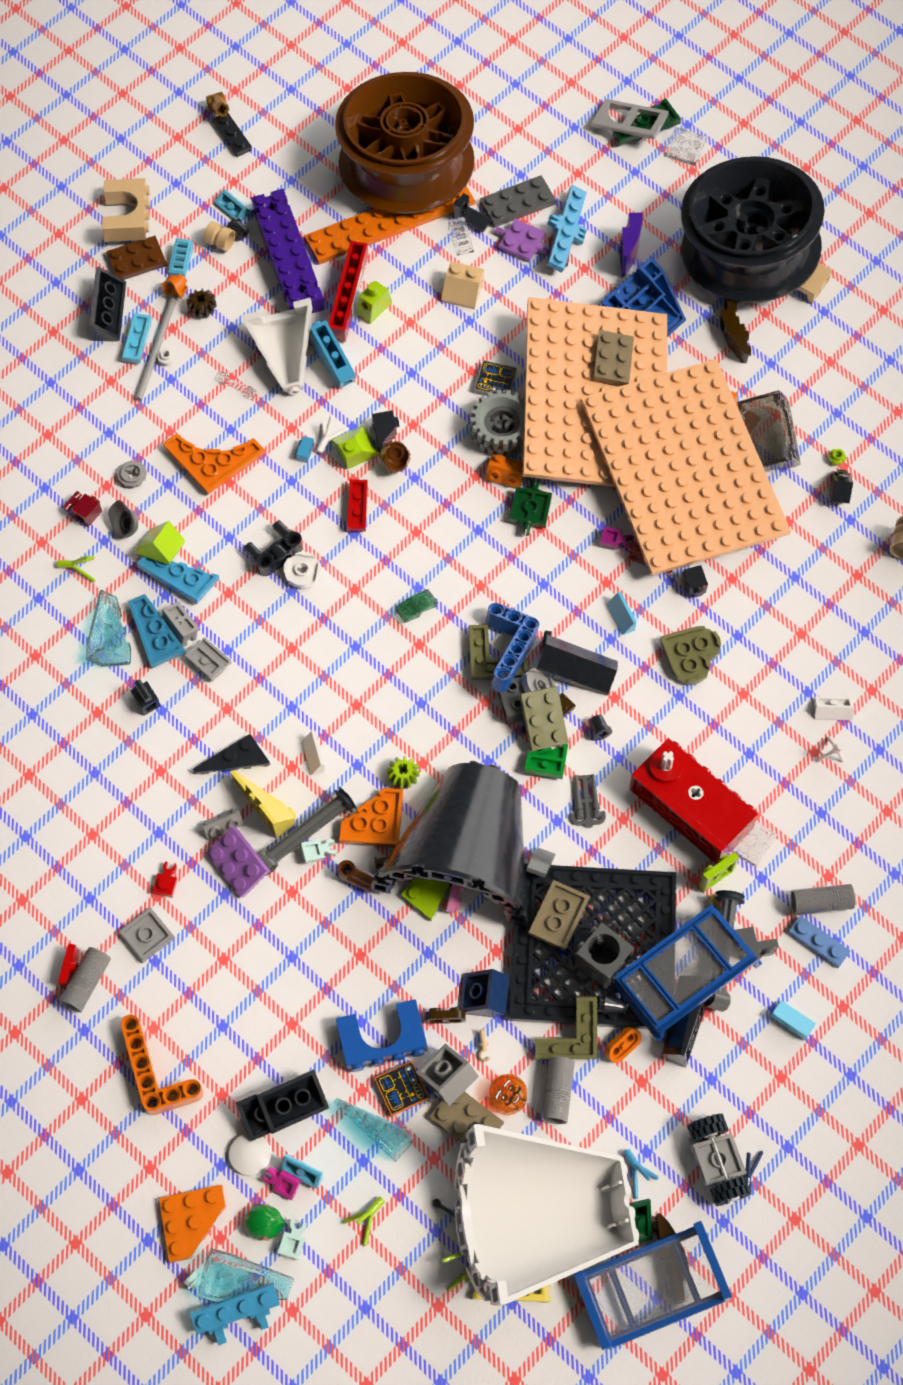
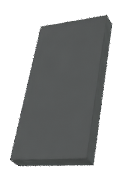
[480,175,556,228]

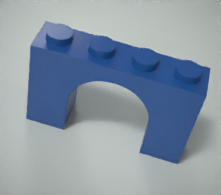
[336,999,428,1072]

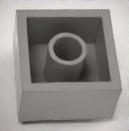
[416,1043,479,1106]

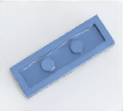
[788,915,851,968]

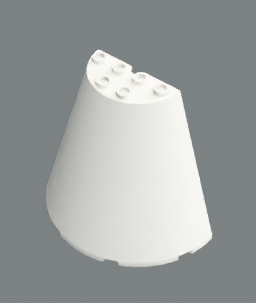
[454,1124,639,1306]

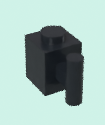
[130,679,161,716]

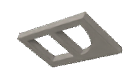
[591,99,669,139]

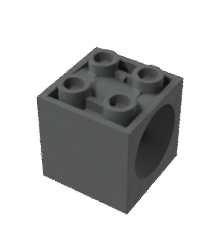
[574,923,635,990]

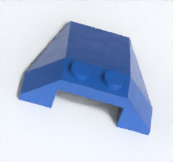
[601,256,686,337]

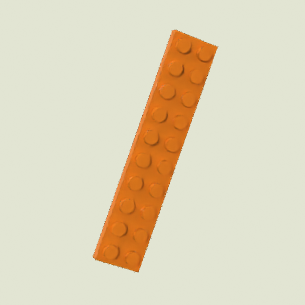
[305,186,475,265]

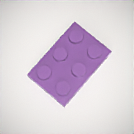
[206,826,270,898]

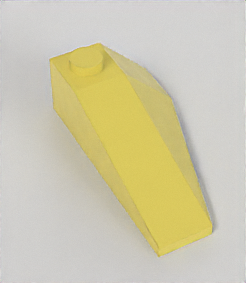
[230,770,296,838]

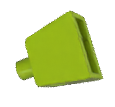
[357,281,392,324]

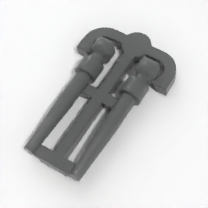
[570,774,606,828]

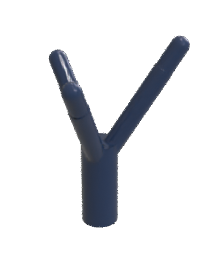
[743,1150,764,1195]

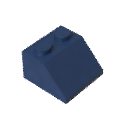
[460,969,509,1017]

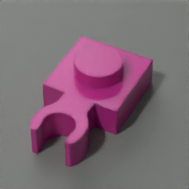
[262,1167,301,1200]

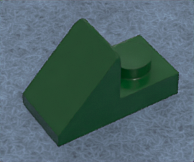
[629,1198,652,1243]

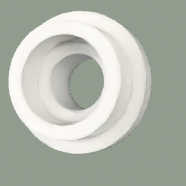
[157,348,175,366]

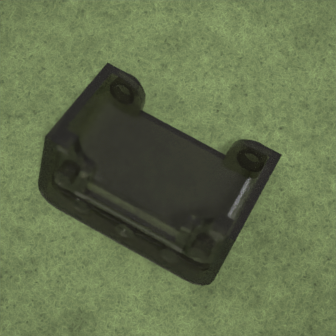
[737,390,801,471]

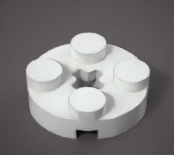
[284,552,321,588]

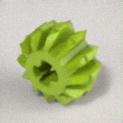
[387,755,420,789]

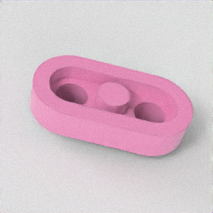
[446,884,464,913]

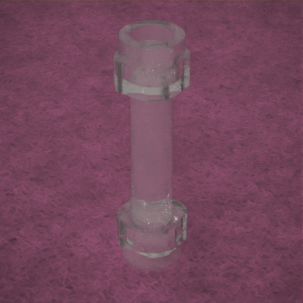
[215,371,256,400]

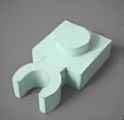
[300,839,337,864]
[278,1218,307,1260]

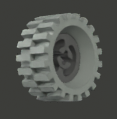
[470,390,525,458]

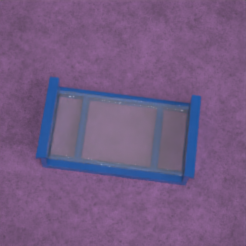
[612,904,762,1042]
[574,1221,732,1350]

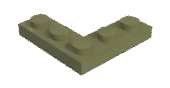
[469,625,528,680]
[535,996,597,1059]

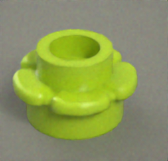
[828,449,847,466]

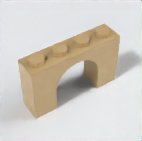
[102,178,150,242]

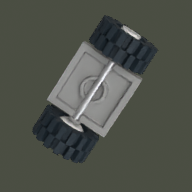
[687,1113,752,1206]

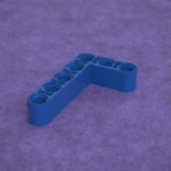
[485,603,540,692]

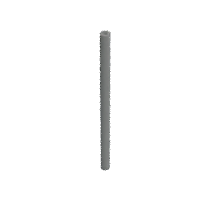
[135,295,178,401]

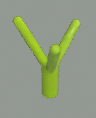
[57,555,96,582]
[343,1196,385,1246]

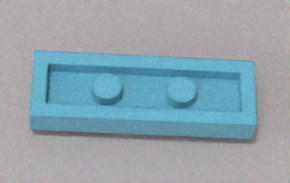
[122,313,152,364]

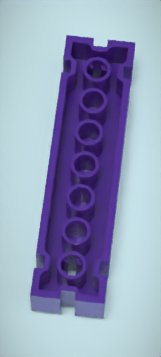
[250,188,325,313]

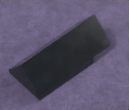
[537,634,618,696]
[662,976,705,1067]
[235,1069,329,1142]

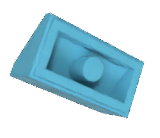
[214,189,252,221]
[607,591,637,635]
[771,1000,816,1040]
[280,1154,323,1189]

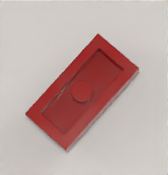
[58,943,79,988]

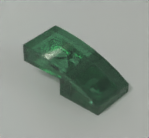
[395,589,438,623]

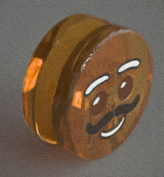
[489,1074,528,1116]

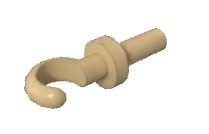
[478,1029,490,1062]

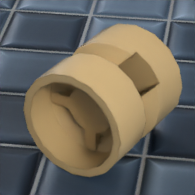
[203,221,235,251]

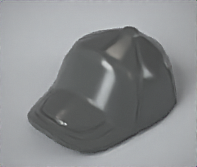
[108,500,139,538]

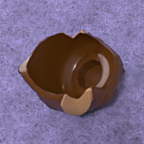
[380,441,411,473]

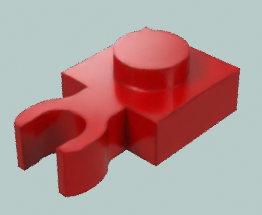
[152,861,178,898]

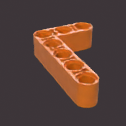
[121,1014,204,1115]

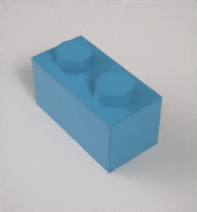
[295,436,314,463]

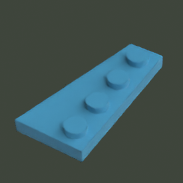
[137,556,219,604]
[128,594,187,668]

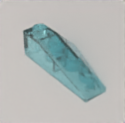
[86,590,131,667]
[334,1098,413,1162]
[198,1248,294,1302]

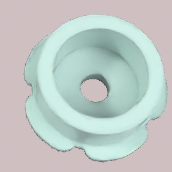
[183,1270,203,1290]

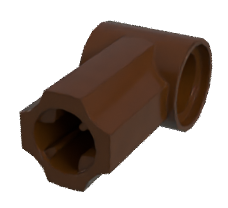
[338,860,375,893]

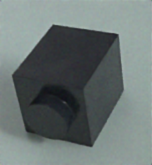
[682,565,708,597]

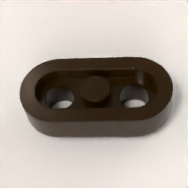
[425,1007,466,1024]

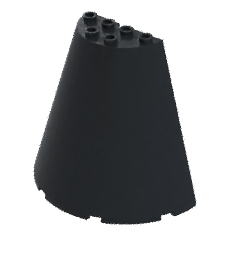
[371,761,528,926]

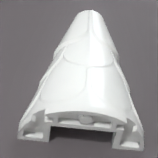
[242,298,312,395]

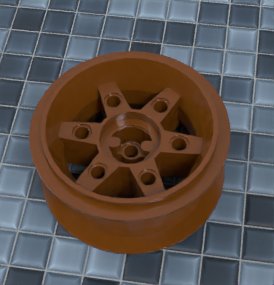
[335,72,475,214]

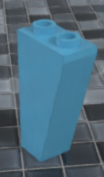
[309,320,356,389]

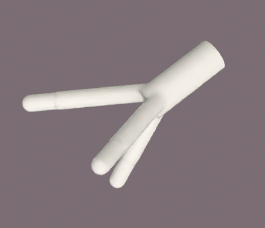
[316,416,349,454]
[817,736,845,762]

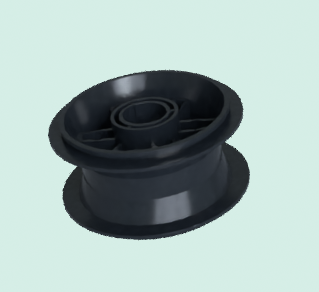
[681,156,825,303]

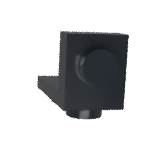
[453,193,492,232]

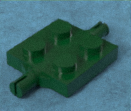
[509,478,552,536]

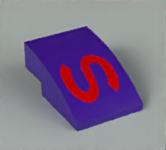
[620,213,642,277]

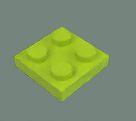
[699,852,739,893]

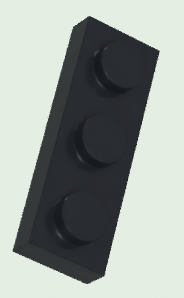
[213,113,252,157]

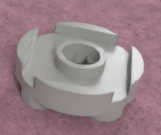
[521,668,555,693]

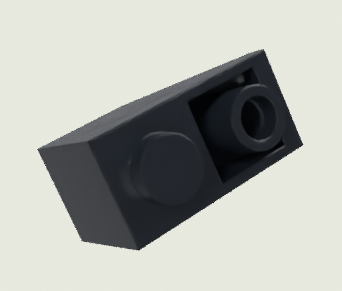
[830,469,853,504]

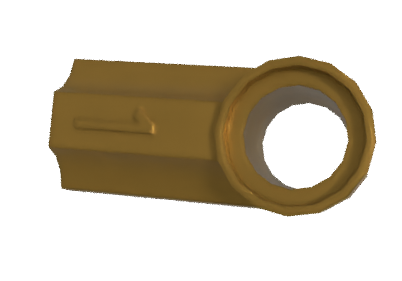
[206,91,229,117]

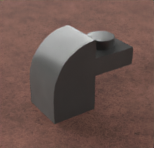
[732,927,779,960]

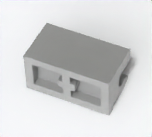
[162,601,199,647]

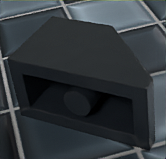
[372,410,400,453]

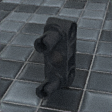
[244,520,303,576]

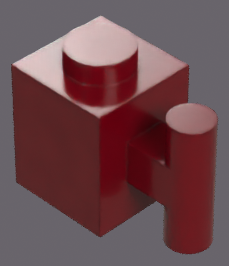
[63,491,102,527]

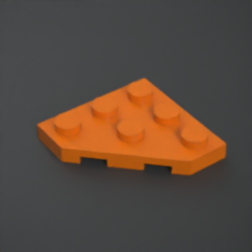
[339,788,404,847]
[159,1184,226,1263]

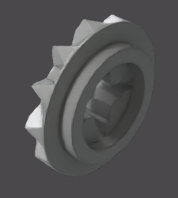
[117,461,147,488]

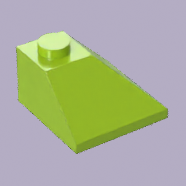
[331,426,380,470]

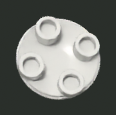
[229,1133,271,1176]

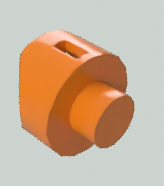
[161,274,188,299]

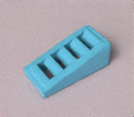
[168,238,194,277]

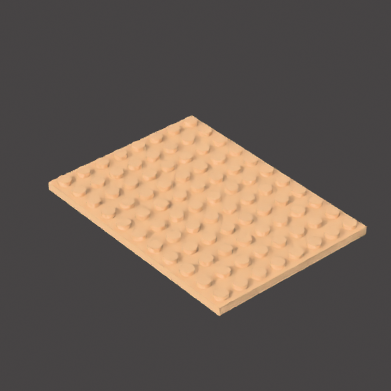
[522,297,667,487]
[581,359,791,576]

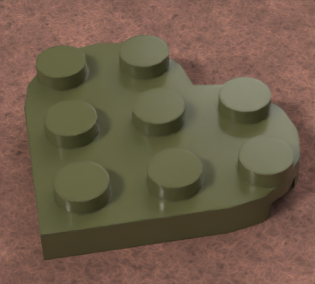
[659,626,721,685]

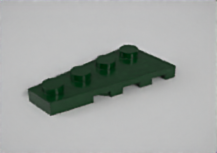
[613,98,681,145]

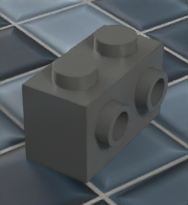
[498,677,525,724]

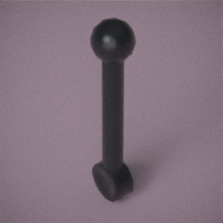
[433,1199,455,1217]

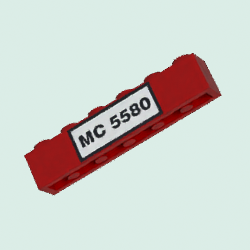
[328,241,368,342]

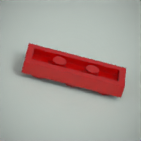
[347,479,368,532]

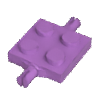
[494,219,550,262]

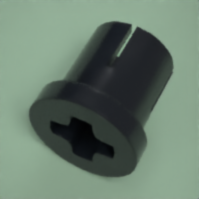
[227,217,250,240]
[589,714,612,740]

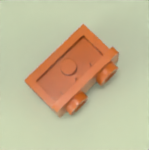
[485,454,523,488]

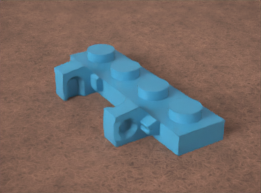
[190,1282,280,1345]

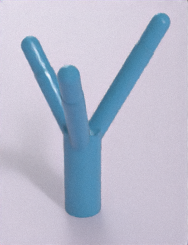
[623,1149,659,1199]

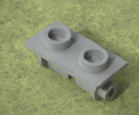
[201,808,244,841]

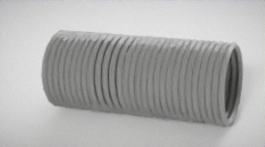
[790,884,856,915]
[59,947,111,1013]
[541,1056,575,1124]

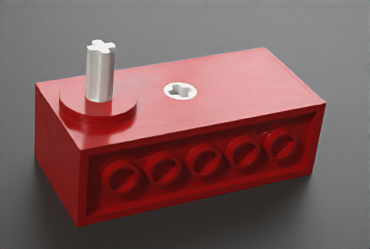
[629,738,758,864]

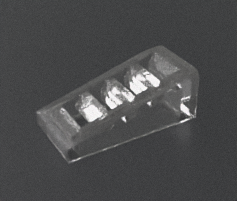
[448,217,474,256]

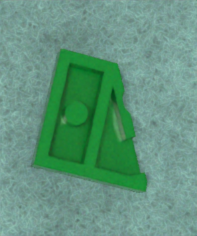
[524,744,568,779]

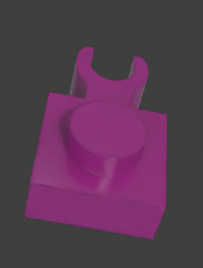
[600,526,634,549]

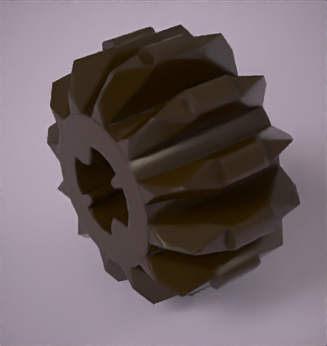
[186,288,217,319]

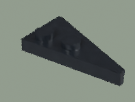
[192,734,271,775]

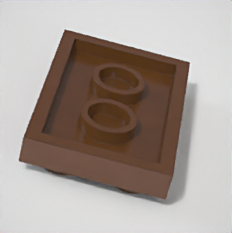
[106,235,167,280]

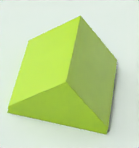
[135,520,185,565]

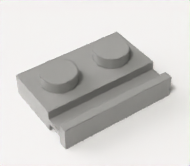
[185,637,232,681]

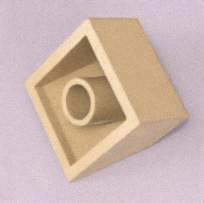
[441,261,484,309]

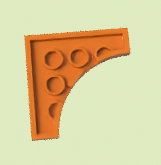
[163,433,265,495]

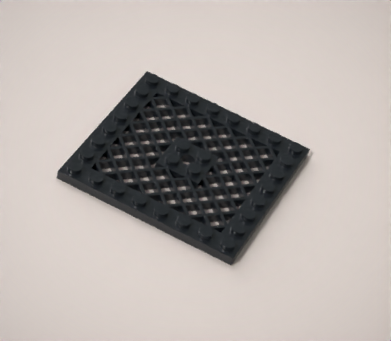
[509,863,677,1029]

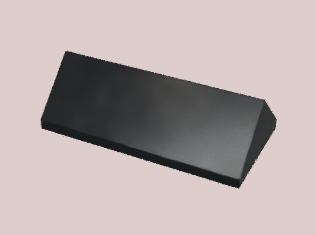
[89,266,127,342]

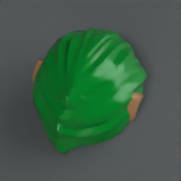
[243,1204,286,1241]

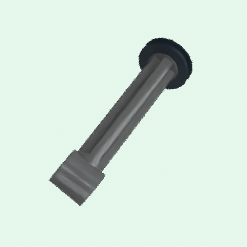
[257,786,357,876]
[704,890,745,1012]

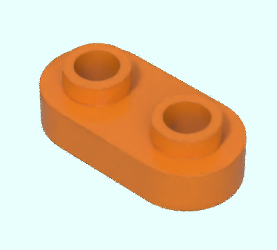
[605,1027,641,1063]

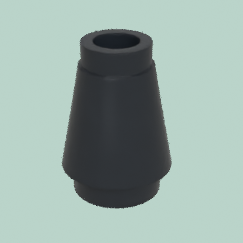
[597,994,627,1015]

